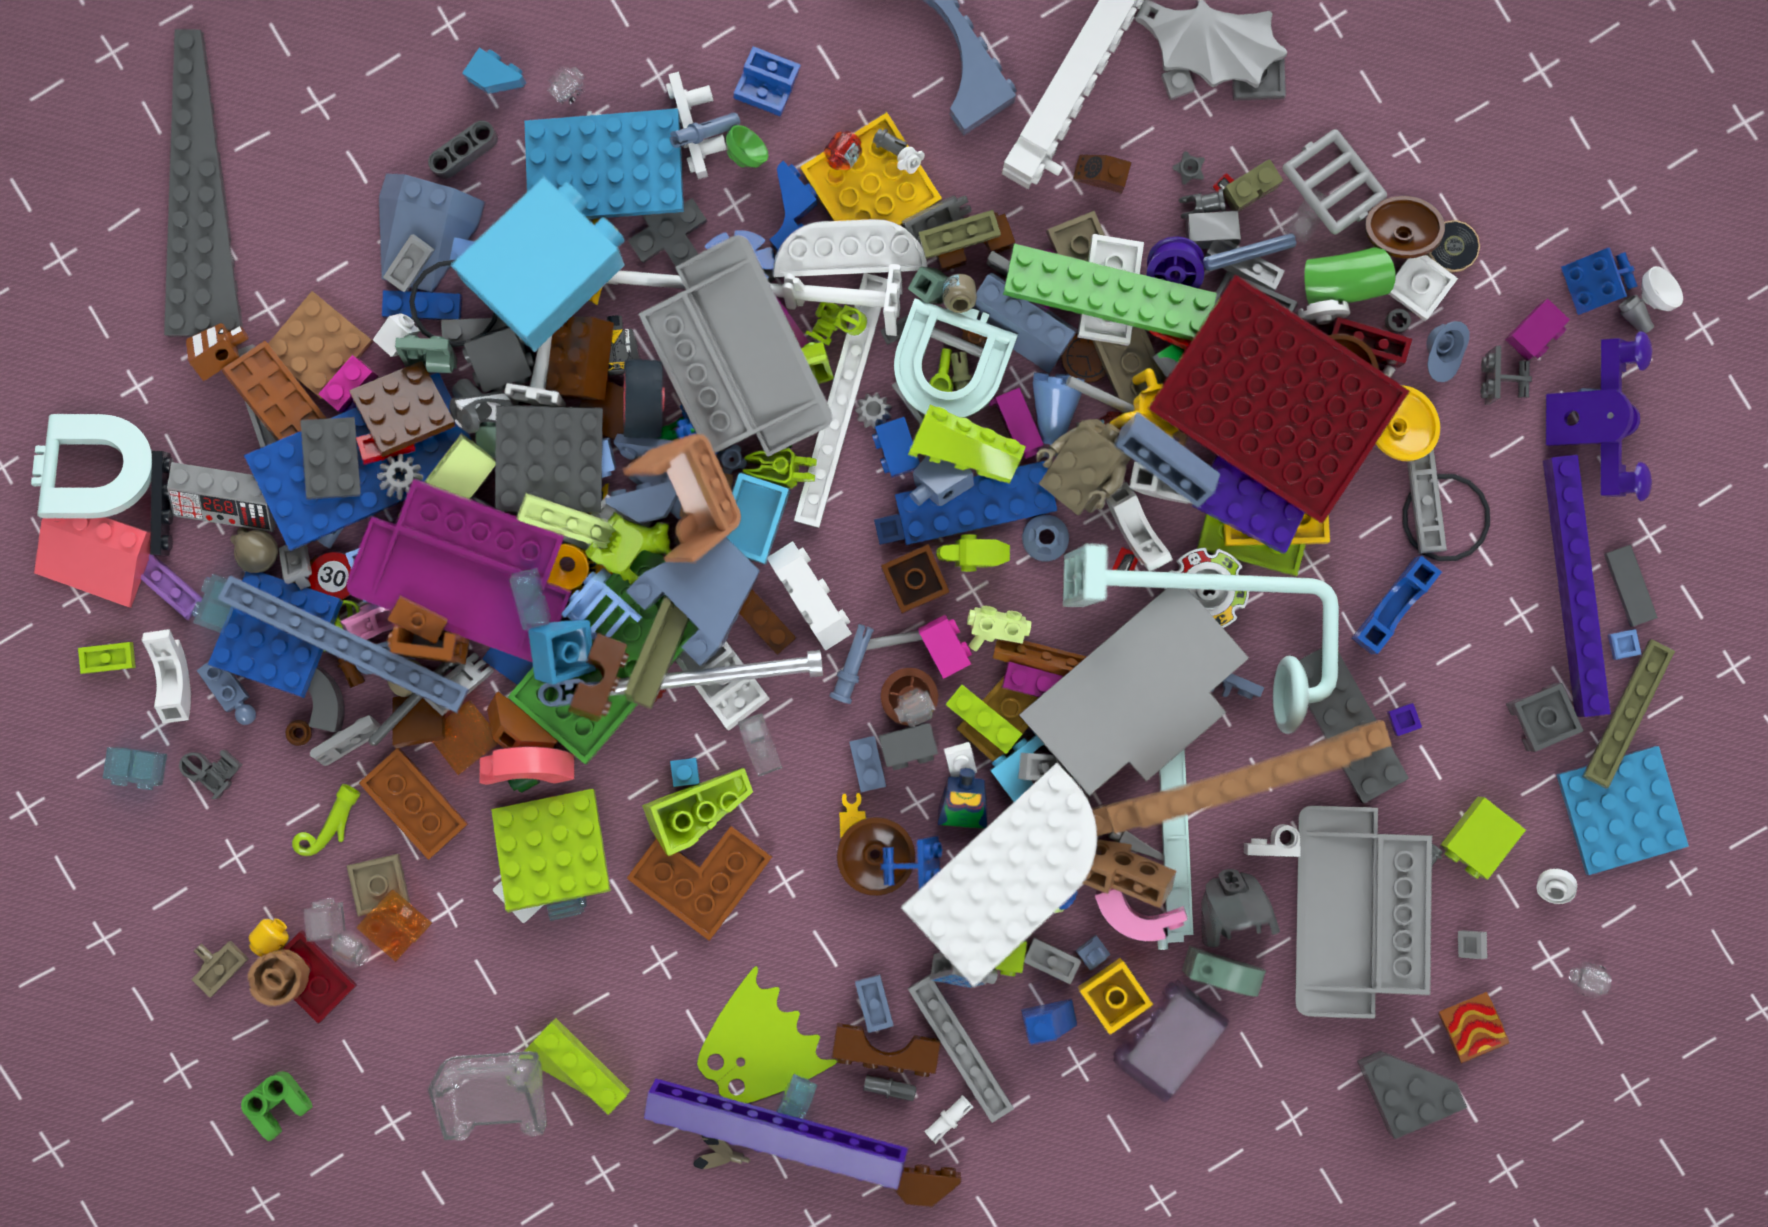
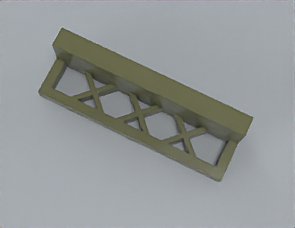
[624,597,690,710]

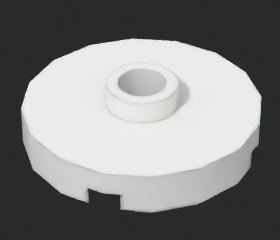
[1297,300,1350,325]

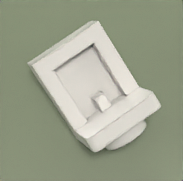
[944,742,977,777]

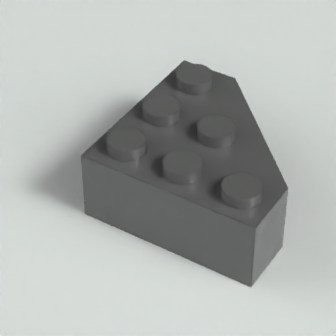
[1357,1050,1468,1139]

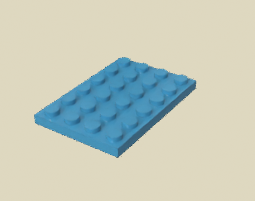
[524,108,684,219]

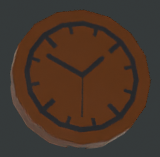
[1061,334,1106,384]

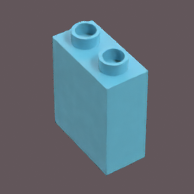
[452,177,625,352]

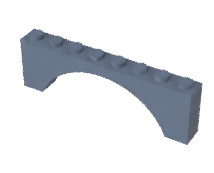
[922,0,1017,136]

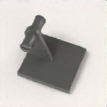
[1481,346,1532,405]

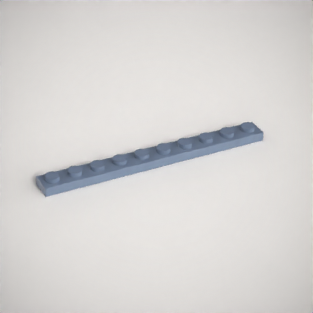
[217,576,469,713]

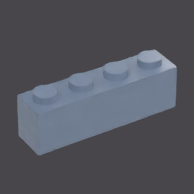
[1115,412,1220,507]

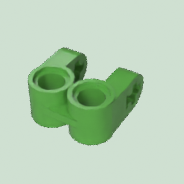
[241,1071,313,1141]

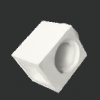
[373,314,420,357]

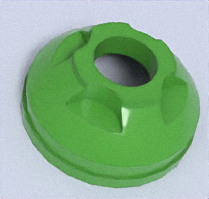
[726,125,768,168]

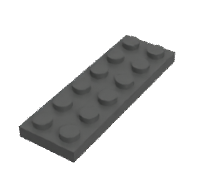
[1298,647,1409,804]

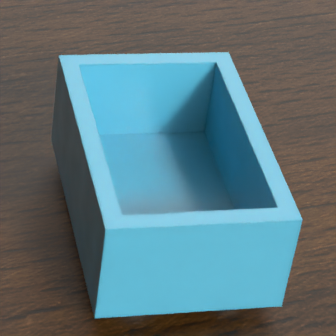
[726,473,790,565]

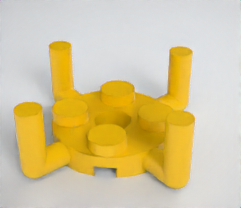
[1110,368,1178,439]

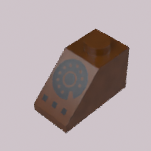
[1073,155,1132,194]

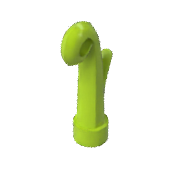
[292,784,360,856]

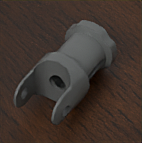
[1178,189,1226,219]

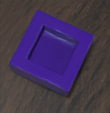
[1387,703,1422,736]

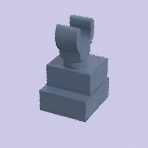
[1075,935,1111,970]

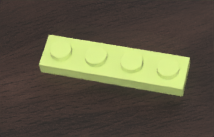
[517,494,616,548]

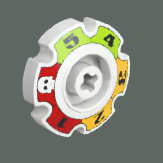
[1165,548,1249,628]

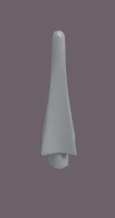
[1108,830,1164,862]

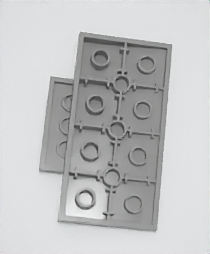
[1019,588,1249,795]

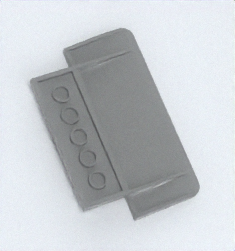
[639,236,832,457]
[1296,806,1432,1018]

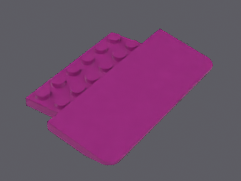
[346,478,571,662]

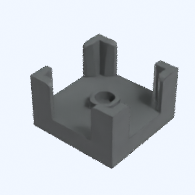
[1506,683,1583,752]

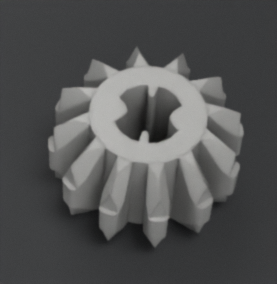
[377,454,423,500]

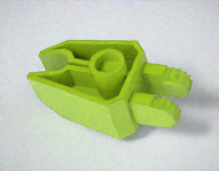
[743,448,817,489]
[935,535,1010,572]

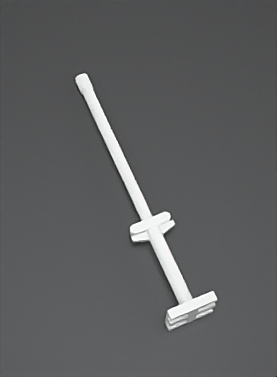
[505,111,602,407]
[606,264,903,336]

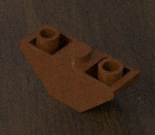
[893,1164,961,1207]

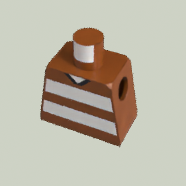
[186,323,249,381]

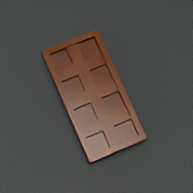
[222,340,327,441]

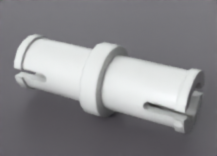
[924,1095,974,1144]

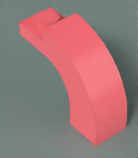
[480,747,574,785]

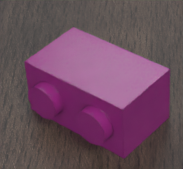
[1505,298,1570,361]

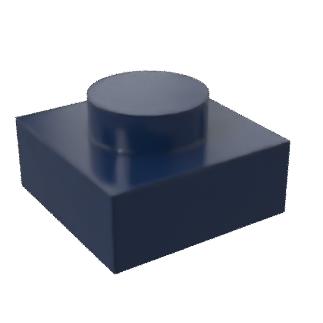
[874,514,905,545]

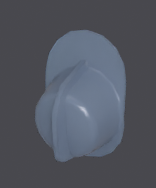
[1426,321,1470,382]

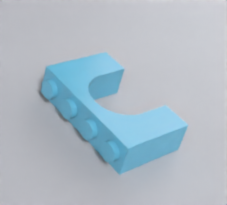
[990,732,1044,802]

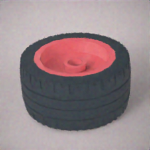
[623,359,664,438]

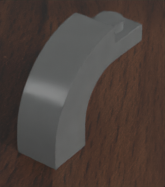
[308,665,345,732]

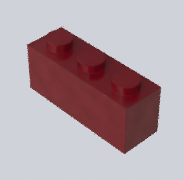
[1327,317,1412,368]

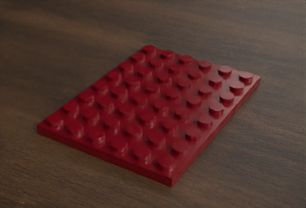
[1147,275,1410,524]

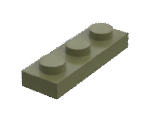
[918,210,1001,259]

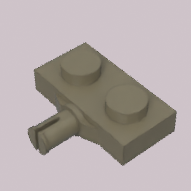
[191,941,249,998]

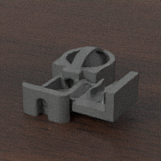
[179,750,242,799]

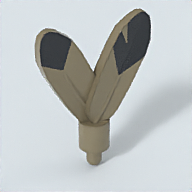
[693,1135,750,1169]

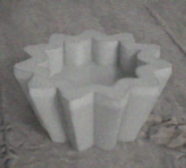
[855,393,892,429]

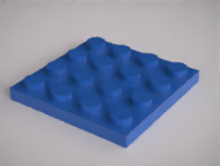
[208,572,343,698]

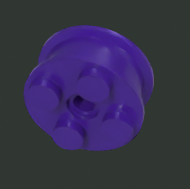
[1146,237,1204,289]

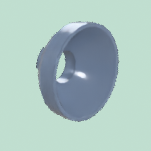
[1022,515,1069,561]

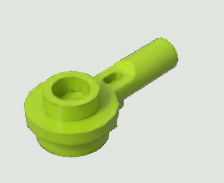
[929,348,953,392]

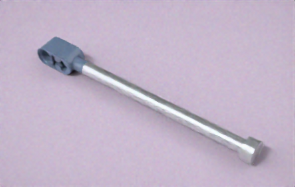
[538,650,823,707]

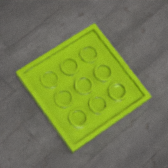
[491,789,611,912]

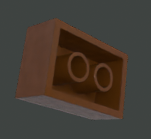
[545,317,614,400]

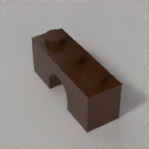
[936,212,1016,273]
[568,633,629,722]

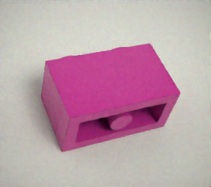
[319,355,379,413]
[918,615,972,679]

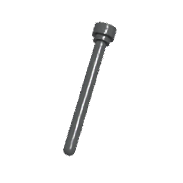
[368,662,460,746]

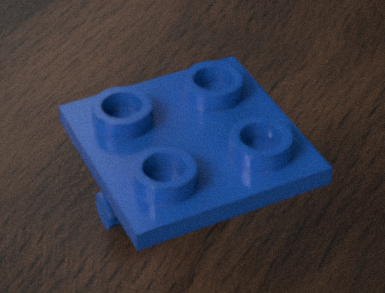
[1561,247,1638,315]
[881,836,943,890]

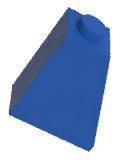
[1021,999,1077,1045]

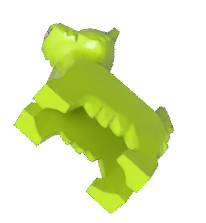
[585,512,671,584]

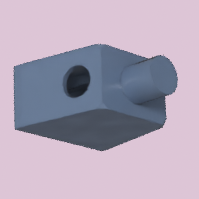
[910,456,974,506]

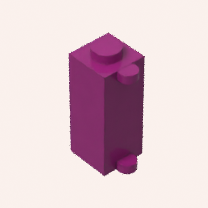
[988,388,1044,459]

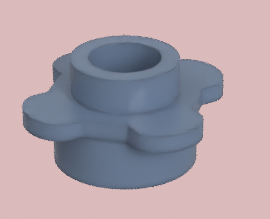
[717,445,747,474]

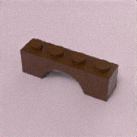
[832,1023,941,1077]

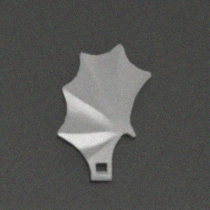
[1135,0,1287,88]

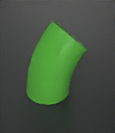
[1305,247,1395,304]

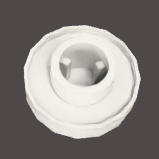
[1537,869,1577,904]

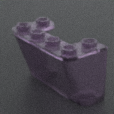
[1113,979,1229,1102]

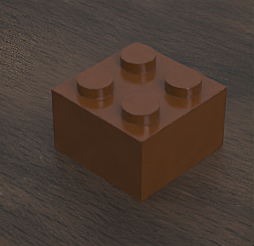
[881,544,950,614]

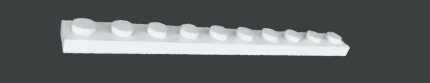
[794,273,888,528]

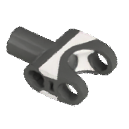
[450,379,513,433]

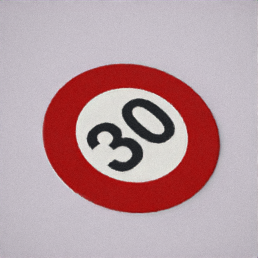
[309,552,351,600]

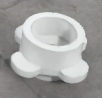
[897,147,925,174]

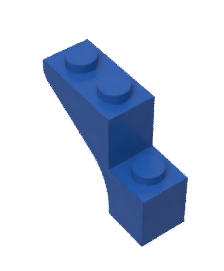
[769,160,818,252]

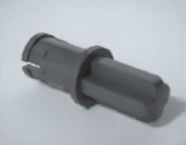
[863,1074,916,1101]

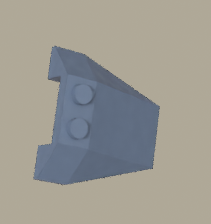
[379,174,485,293]

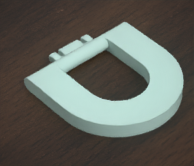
[894,298,1018,418]
[31,414,152,518]

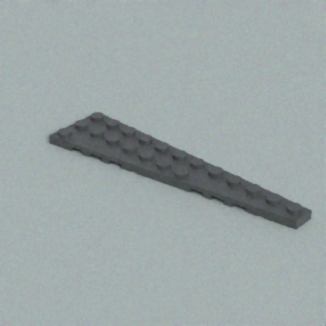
[164,29,243,337]

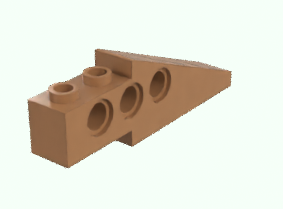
[1083,840,1177,908]

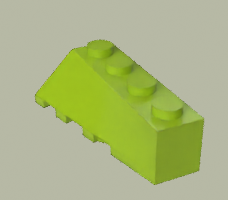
[908,404,1026,484]
[519,1018,630,1115]

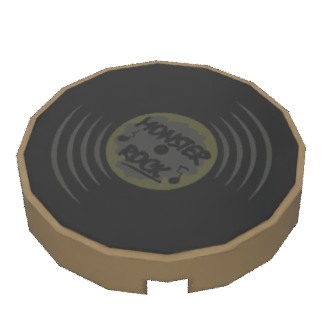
[1428,220,1480,273]

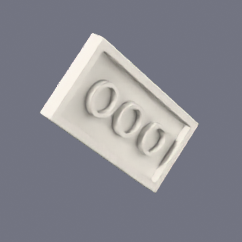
[1077,234,1144,346]

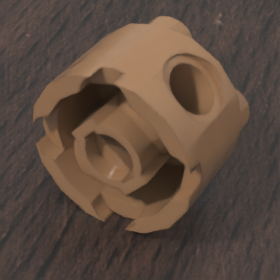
[248,949,310,1006]

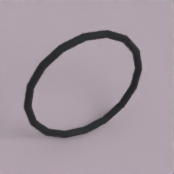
[409,259,498,347]
[1402,474,1490,561]

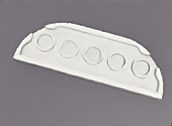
[773,219,927,277]

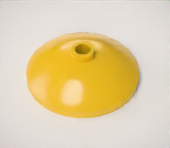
[1376,385,1440,461]

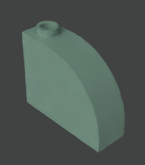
[1182,946,1266,997]

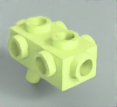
[967,606,1031,651]

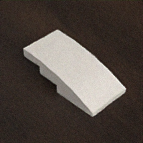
[676,641,770,730]

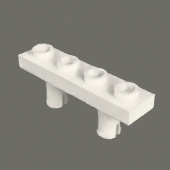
[666,72,727,179]

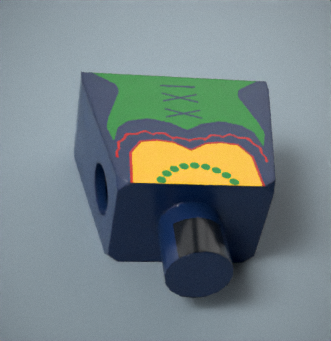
[938,768,988,829]

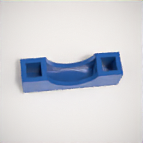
[1351,556,1442,655]

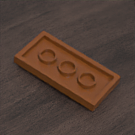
[359,748,468,860]

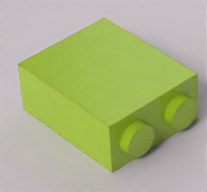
[1440,796,1526,879]

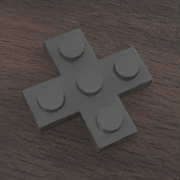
[628,198,707,266]

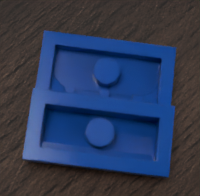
[733,46,801,117]

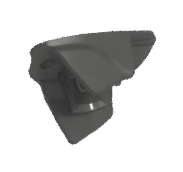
[1201,869,1280,947]

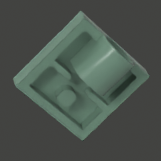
[395,335,457,373]

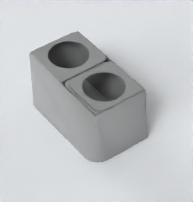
[1185,211,1241,249]

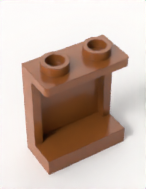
[388,626,470,665]

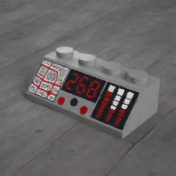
[167,462,276,532]

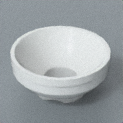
[1641,267,1683,311]

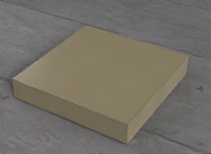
[347,854,410,916]

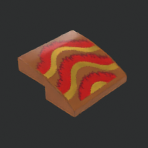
[1438,992,1509,1064]

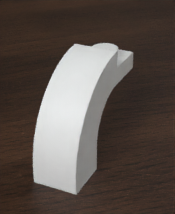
[1130,462,1191,504]
[1105,482,1172,572]
[142,630,191,723]

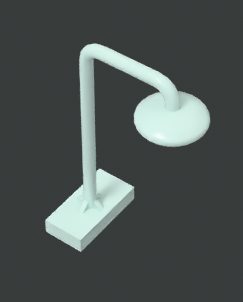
[1063,545,1339,734]

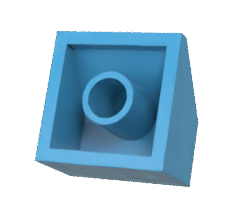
[528,620,596,685]

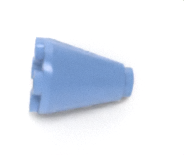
[1033,373,1085,444]

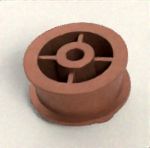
[881,668,938,725]

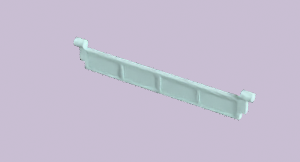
[1158,749,1193,950]

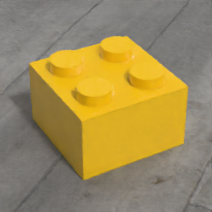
[1078,958,1153,1035]

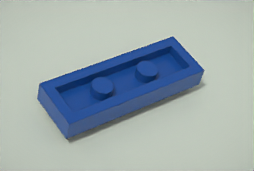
[382,290,462,320]

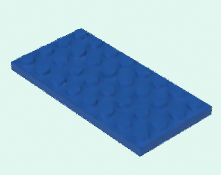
[244,373,472,551]

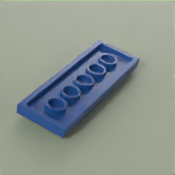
[895,461,1058,545]

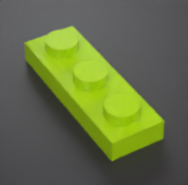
[945,684,1022,754]

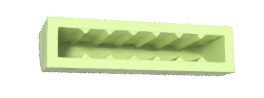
[398,433,496,517]

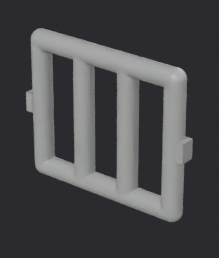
[1282,129,1387,235]

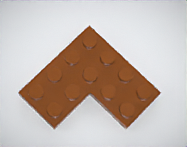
[627,825,773,941]

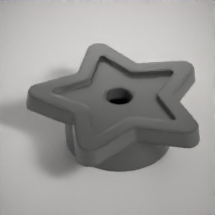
[1172,151,1205,185]

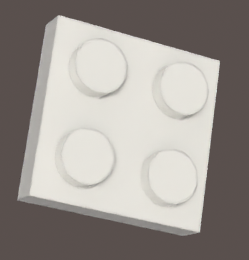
[1389,255,1458,321]

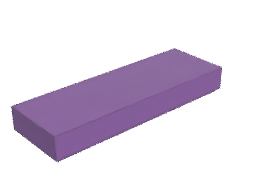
[141,554,205,620]

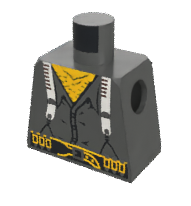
[607,315,641,376]

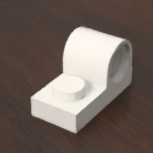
[1244,824,1301,857]

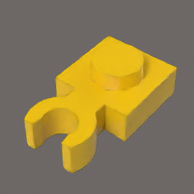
[839,793,866,838]

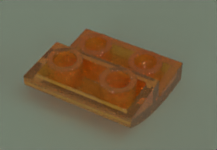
[432,700,498,775]
[356,889,432,962]

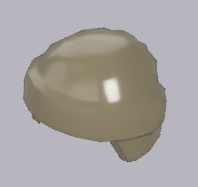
[230,527,278,573]

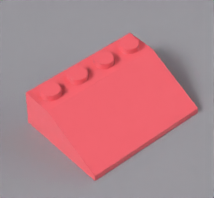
[34,517,151,608]

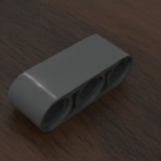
[428,121,498,179]

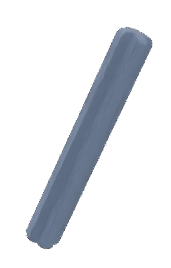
[1203,234,1296,271]

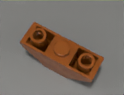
[487,691,558,749]

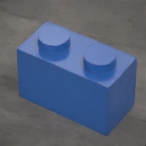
[872,417,920,478]

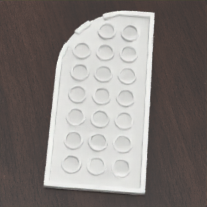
[902,763,1097,986]

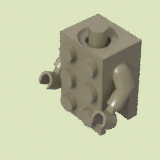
[1036,419,1131,515]

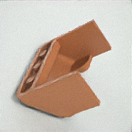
[624,434,741,563]

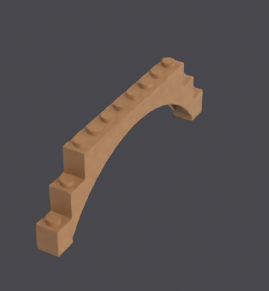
[1091,720,1392,836]

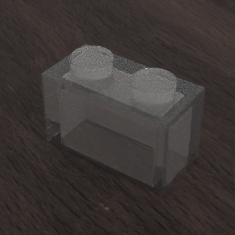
[304,898,346,941]

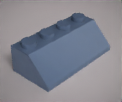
[973,273,1078,373]

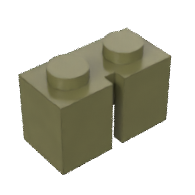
[1223,159,1283,212]

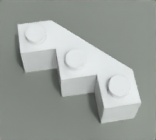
[767,541,852,651]

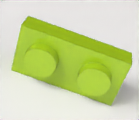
[78,642,136,674]

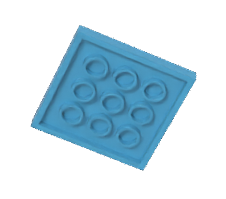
[1556,746,1689,875]

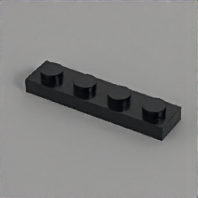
[150,451,174,556]

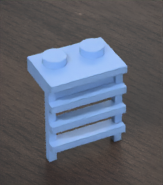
[561,568,642,640]

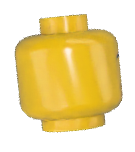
[249,918,289,957]

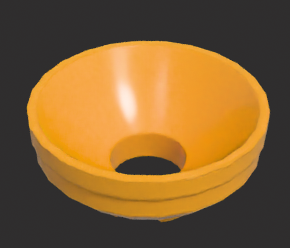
[547,543,589,590]

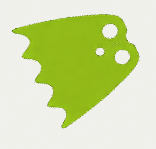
[697,966,837,1104]

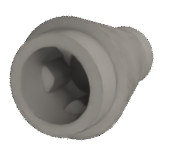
[1619,295,1654,333]

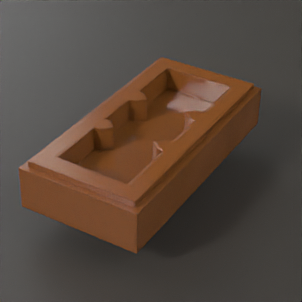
[388,595,448,644]

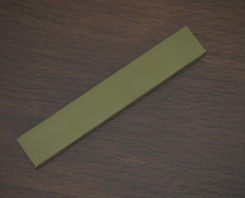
[1582,639,1675,789]

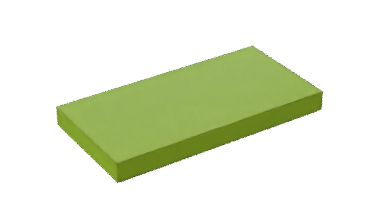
[1196,514,1306,576]

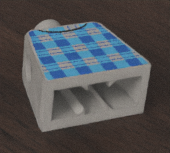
[930,952,998,988]

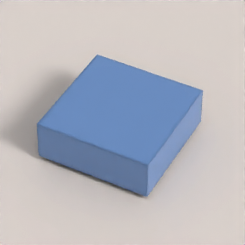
[1608,629,1641,660]

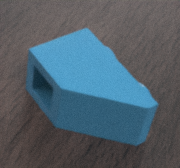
[462,48,526,94]

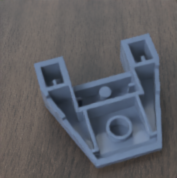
[626,537,760,666]

